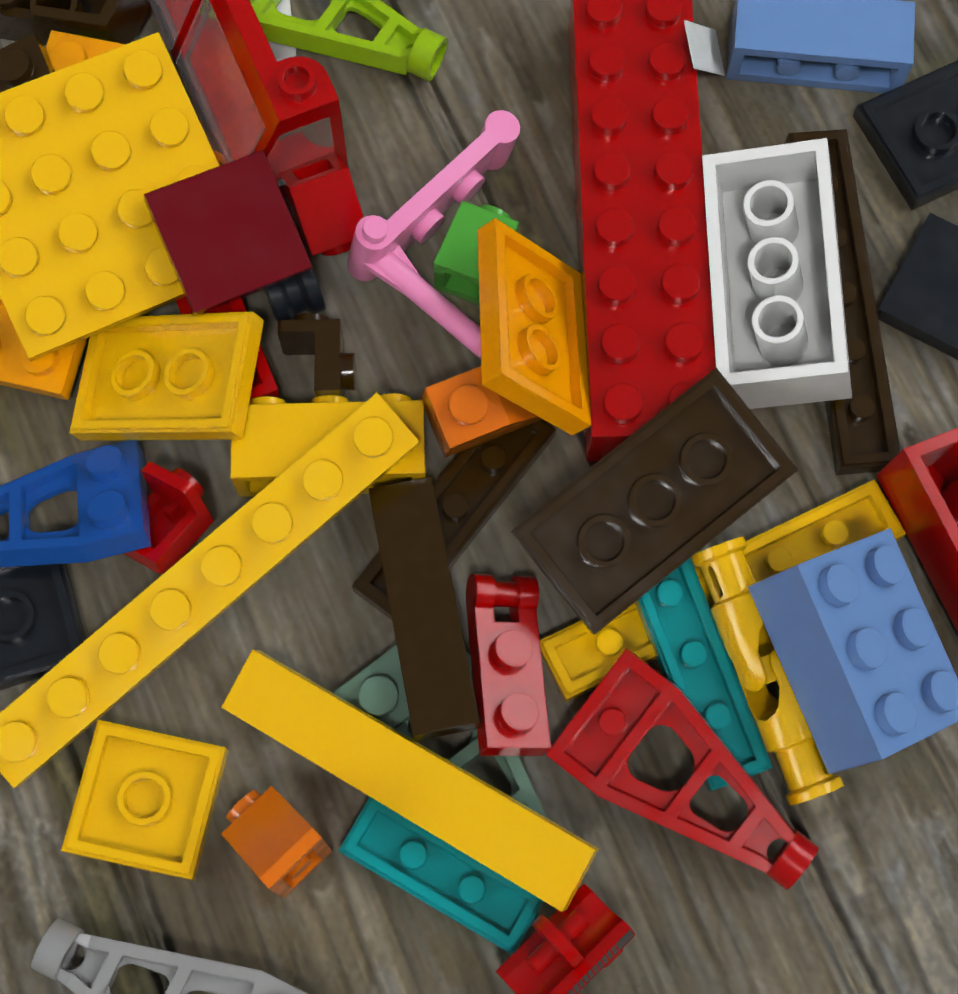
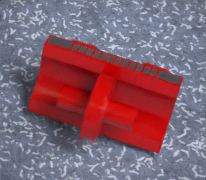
[495,883,635,994]

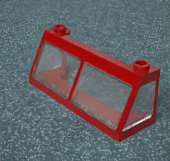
[147,0,349,197]

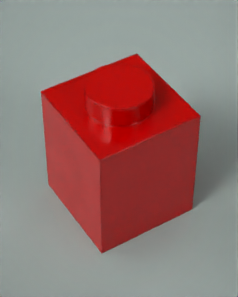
[279,152,364,256]

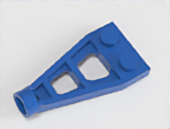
[0,440,151,567]

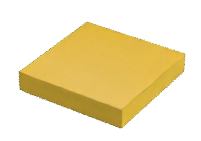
[61,720,229,881]

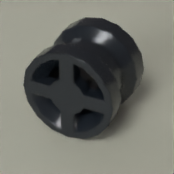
[264,269,326,323]

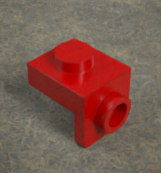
[123,461,214,575]

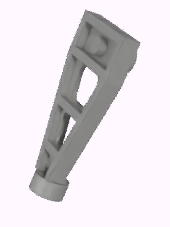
[31,918,309,994]

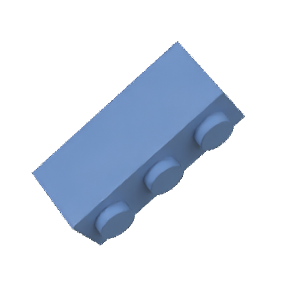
[726,0,915,94]

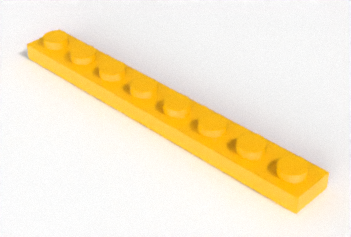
[0,392,420,788]

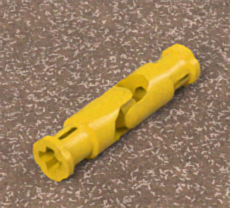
[690,536,844,806]

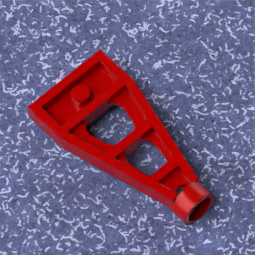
[545,648,819,890]

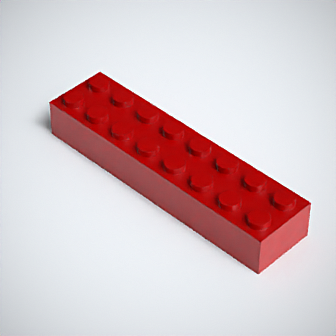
[568,0,716,461]

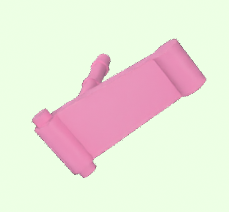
[346,110,571,436]

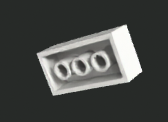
[702,138,852,409]

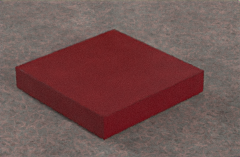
[144,150,312,316]

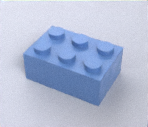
[748,528,958,774]

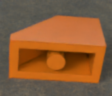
[421,366,542,458]
[221,785,333,899]

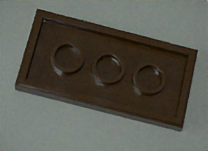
[510,368,798,635]

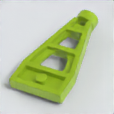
[202,0,448,82]

